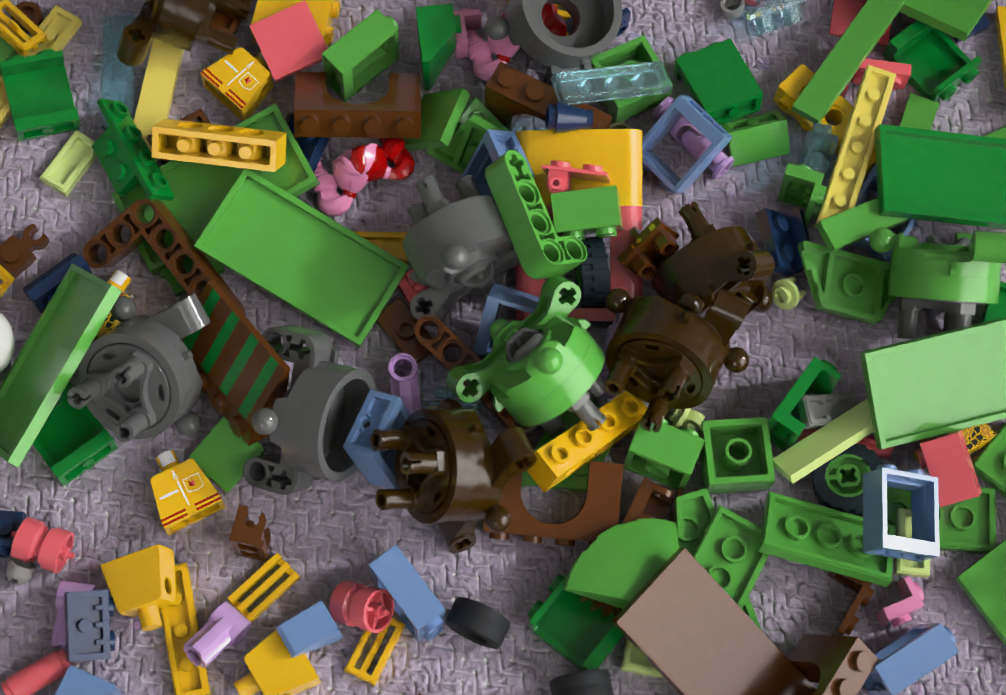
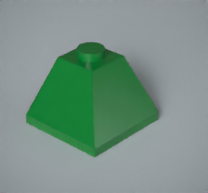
[416,3,462,91]

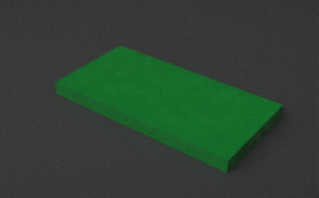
[874,124,1006,229]

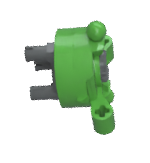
[869,227,1006,339]
[446,275,606,438]

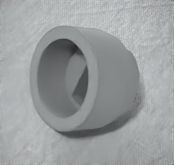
[720,0,745,19]
[6,557,36,585]

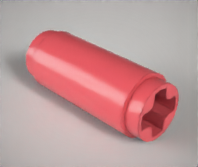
[1,648,73,695]

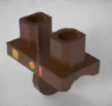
[617,217,680,280]

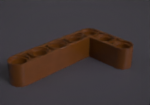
[82,199,246,316]
[414,315,540,437]

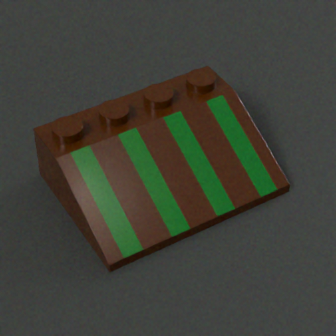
[180,279,290,446]

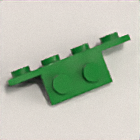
[92,98,175,201]

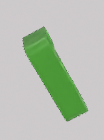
[485,150,587,279]

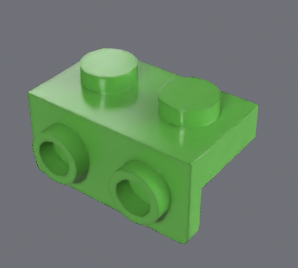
[777,163,827,226]

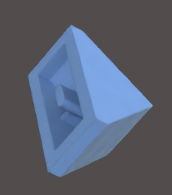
[276,600,343,658]
[55,665,121,695]

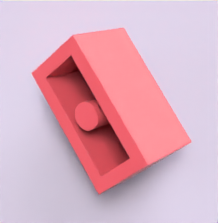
[917,430,982,507]

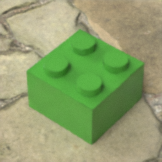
[588,35,673,123]
[550,185,623,241]
[623,415,705,491]
[697,417,775,494]

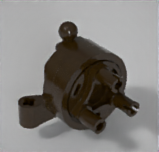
[116,0,252,66]
[651,202,775,318]
[603,288,751,432]
[370,398,537,553]

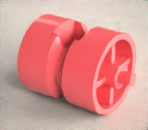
[10,517,75,574]
[329,581,394,633]

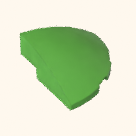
[564,518,679,609]

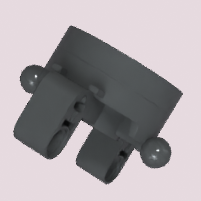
[485,0,623,99]
[243,325,377,495]

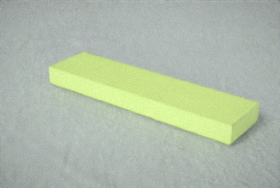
[773,398,874,484]

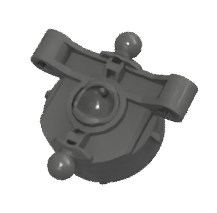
[402,175,521,327]
[67,292,211,443]

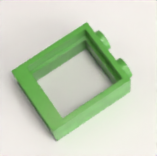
[322,9,400,102]

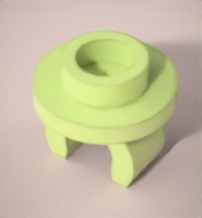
[771,277,807,310]
[669,408,705,431]

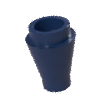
[545,102,593,134]

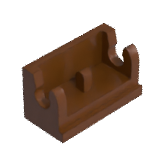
[622,477,674,524]
[229,504,271,562]

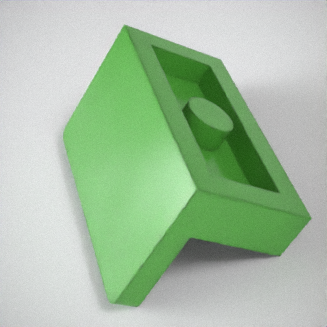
[720,110,790,167]

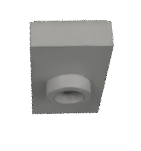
[797,393,856,429]

